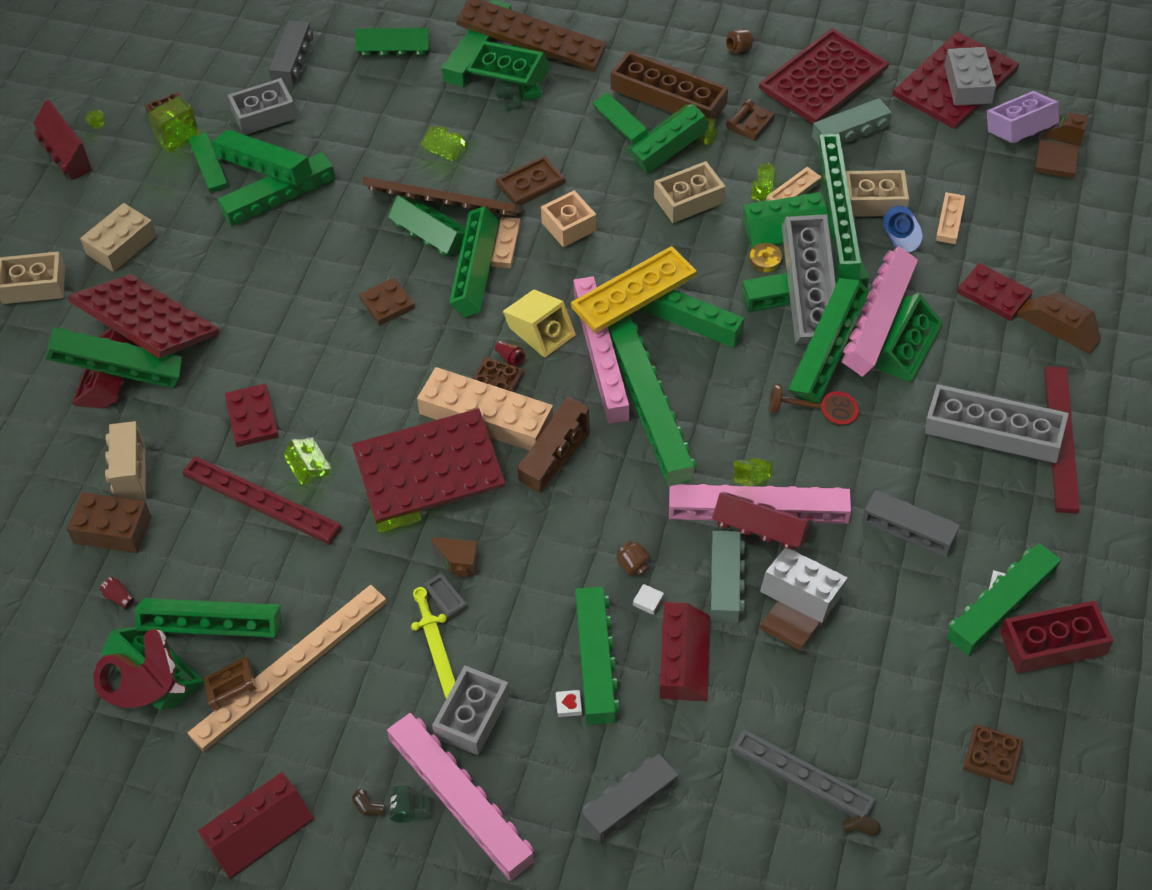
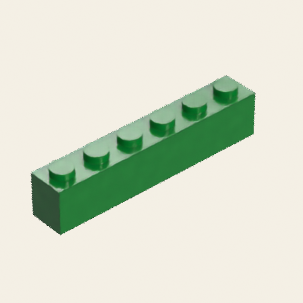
[441,0,512,87]
[212,130,312,185]
[218,152,335,227]
[449,206,499,318]
[742,259,869,312]
[788,278,870,403]
[639,289,744,348]
[45,327,181,388]
[946,543,1061,656]
[575,587,620,725]
[135,598,281,637]

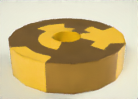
[749,243,782,272]

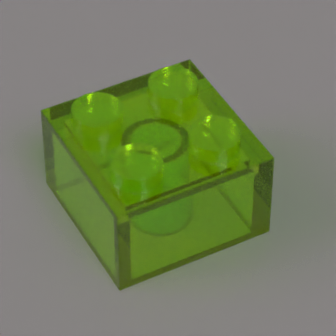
[147,96,199,153]

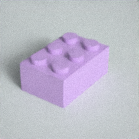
[987,91,1059,143]

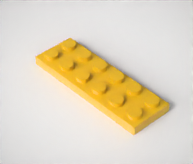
[571,246,697,334]

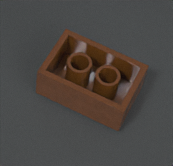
[67,492,151,553]

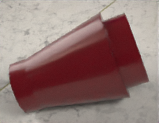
[495,341,525,366]
[100,577,134,609]

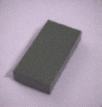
[423,573,468,620]

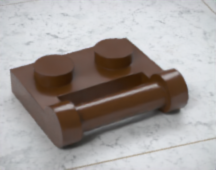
[726,99,775,141]
[204,657,257,711]

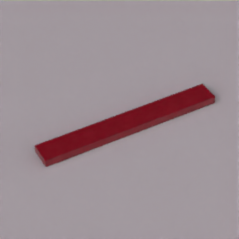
[1044,366,1080,514]
[182,456,342,545]

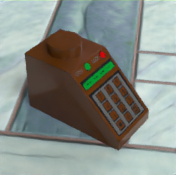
[1042,112,1089,146]
[432,537,479,577]

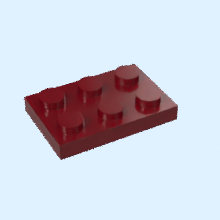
[957,263,1033,321]
[225,383,279,447]

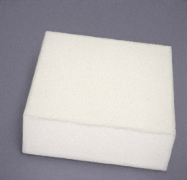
[633,584,664,615]

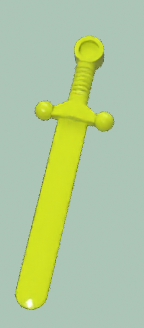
[411,587,455,699]

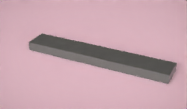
[732,729,876,817]

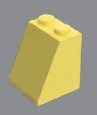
[503,290,576,357]

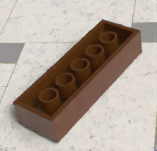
[610,50,728,127]

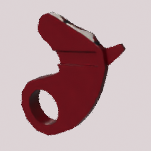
[93,629,187,708]

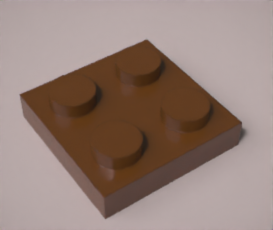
[359,277,415,326]

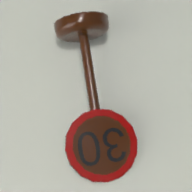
[769,383,859,425]

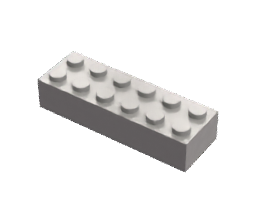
[782,214,836,344]
[925,384,1069,463]

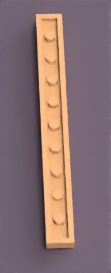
[188,585,387,752]

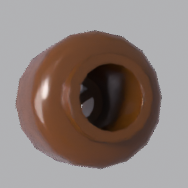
[726,28,754,54]
[617,541,651,576]

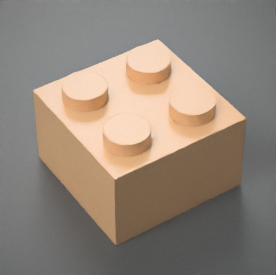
[541,190,597,247]

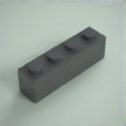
[269,20,313,86]
[862,490,960,557]
[581,754,678,844]

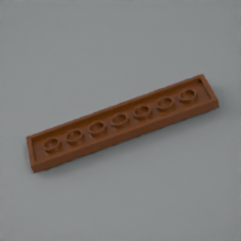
[456,0,606,72]
[362,177,524,216]

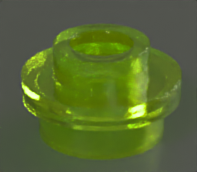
[85,110,105,128]

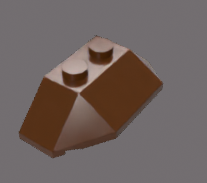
[1016,292,1101,354]

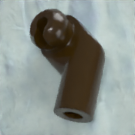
[352,789,385,816]
[842,814,881,836]

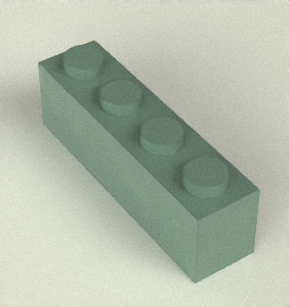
[812,98,892,145]
[710,531,744,623]

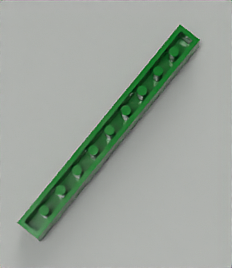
[818,134,861,281]
[608,315,697,487]

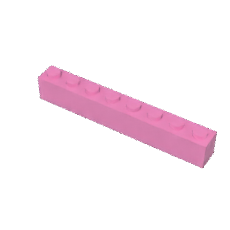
[842,246,918,376]
[574,276,629,424]
[669,484,851,524]
[387,713,534,882]

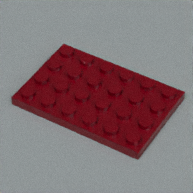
[759,28,889,124]
[892,31,1019,129]
[69,275,220,358]
[352,408,505,524]

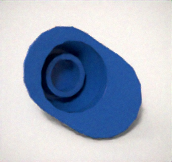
[883,206,923,252]

